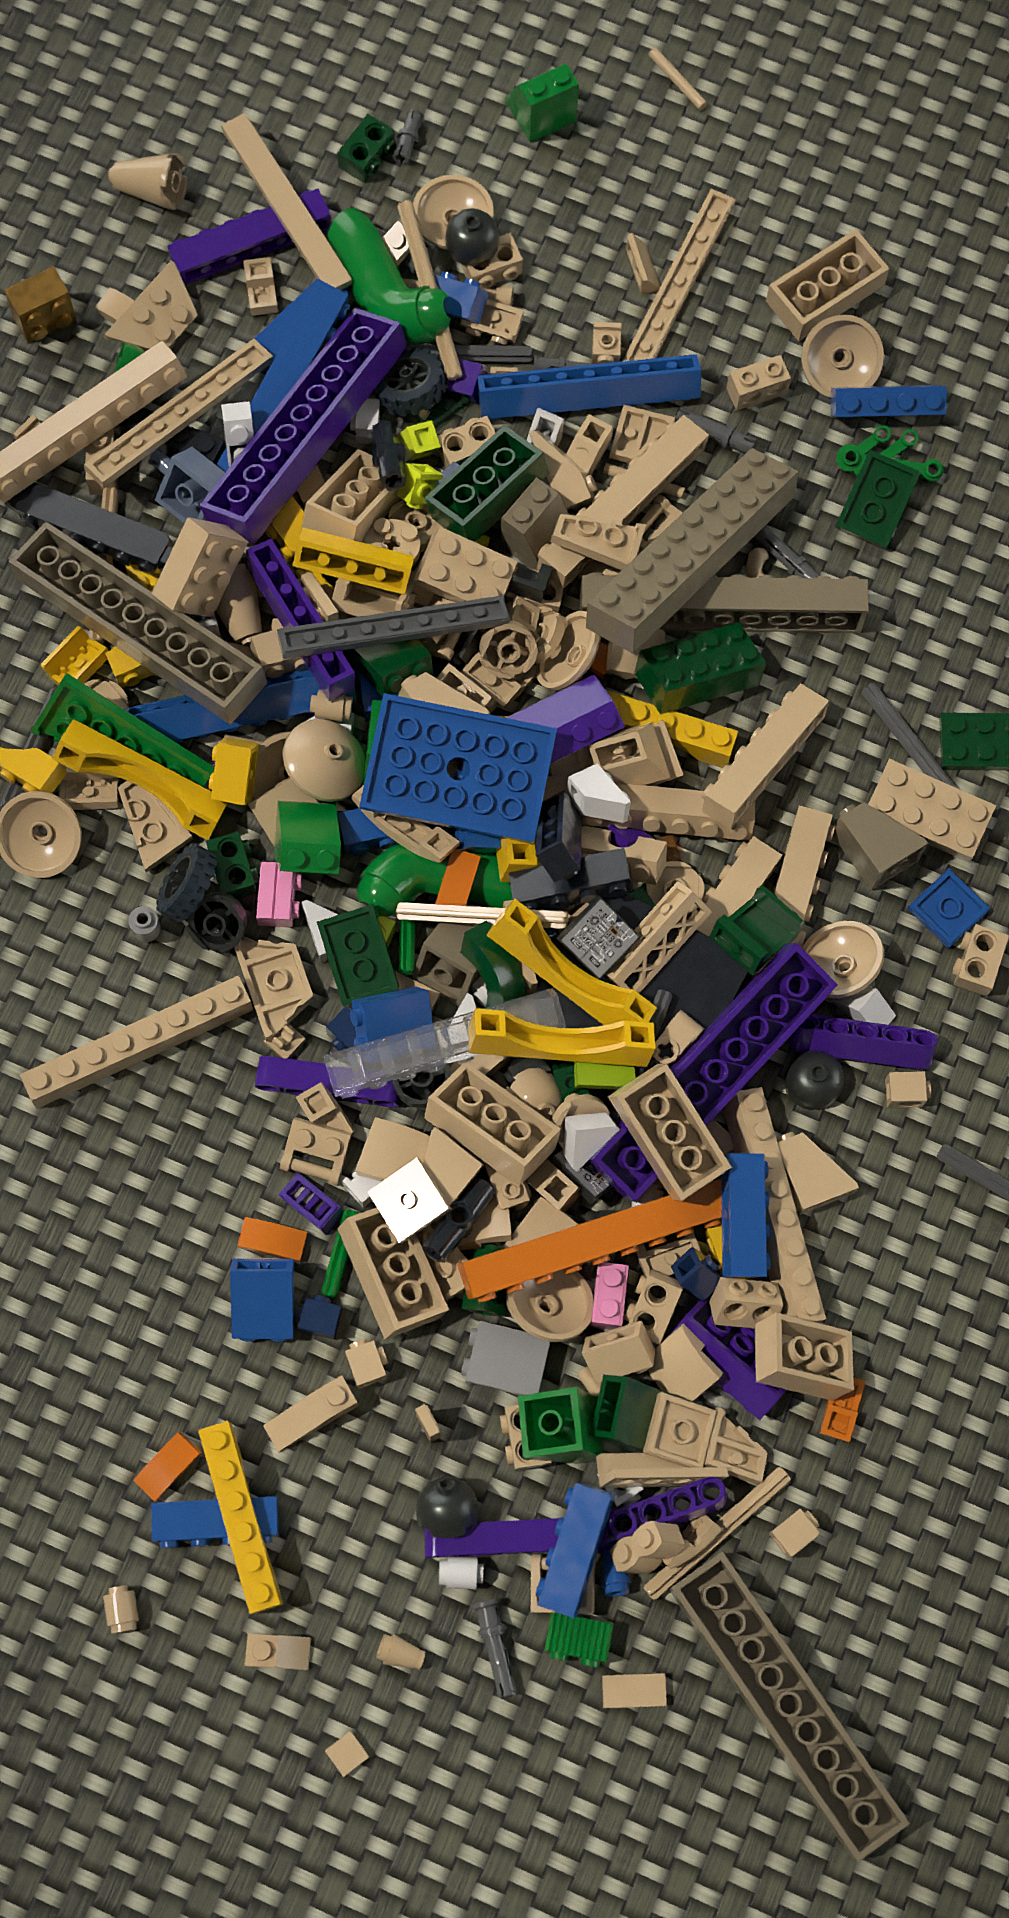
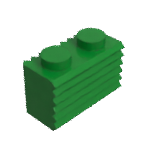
[544,1612,613,1668]

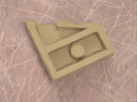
[609,405,675,463]
[704,1407,767,1484]

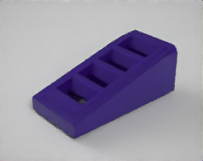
[278,1172,344,1235]

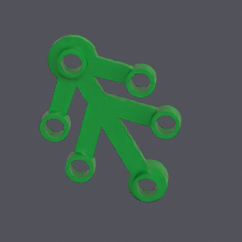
[836,425,944,483]

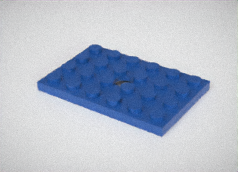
[359,693,557,844]

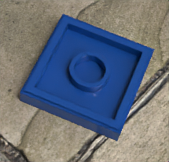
[907,868,990,949]

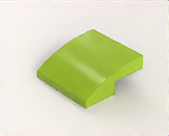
[570,1061,635,1090]

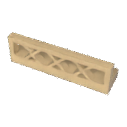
[605,881,712,993]
[596,1453,728,1488]

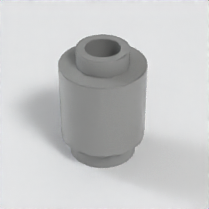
[128,906,161,942]

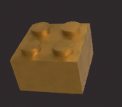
[4,266,76,343]

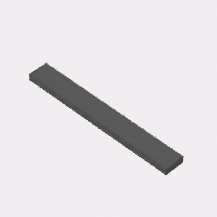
[277,595,510,659]

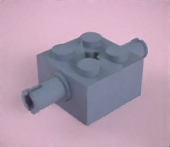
[148,447,225,524]

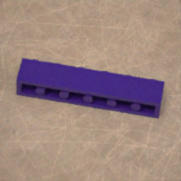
[167,188,332,285]
[246,539,355,701]

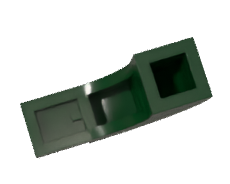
[460,920,526,1015]

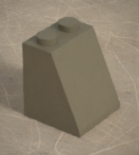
[500,477,569,571]
[833,802,928,891]
[411,905,481,1007]

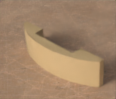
[352,785,460,862]

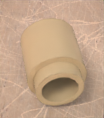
[310,690,353,722]
[103,1585,139,1634]

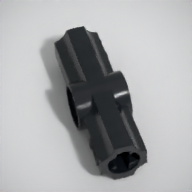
[371,420,406,491]
[423,1178,496,1263]

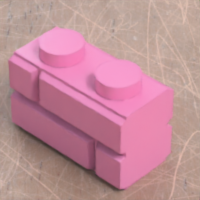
[256,862,302,928]
[590,1262,629,1330]

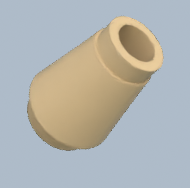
[376,1634,425,1670]

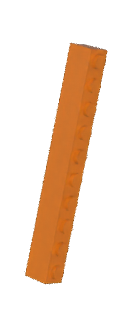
[457,1179,722,1303]

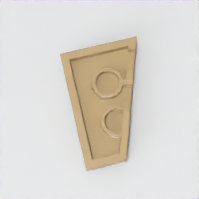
[117,781,193,873]

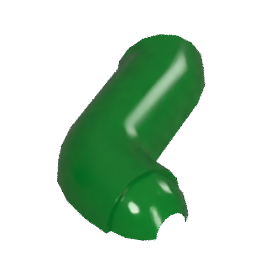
[327,208,451,345]
[357,844,513,917]

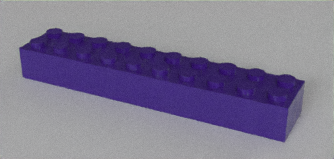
[199,308,408,545]
[588,943,838,1202]

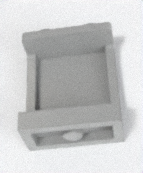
[461,1321,550,1395]

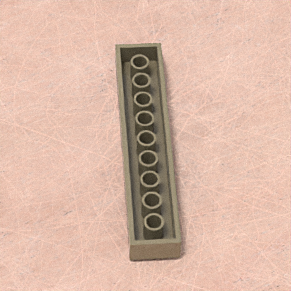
[586,448,798,654]
[8,522,267,725]
[580,572,869,633]
[668,1551,910,1862]

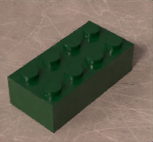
[425,425,549,542]
[634,622,766,714]

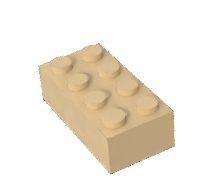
[766,229,890,341]
[301,449,401,542]
[868,759,996,862]
[424,1062,561,1187]
[608,1063,731,1201]
[338,1208,449,1340]

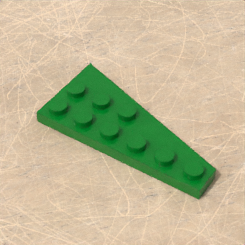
[30,673,215,787]

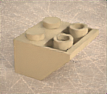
[588,722,671,785]

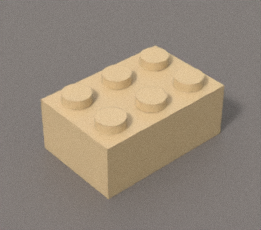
[152,517,248,617]
[413,526,518,602]
[755,1312,854,1400]

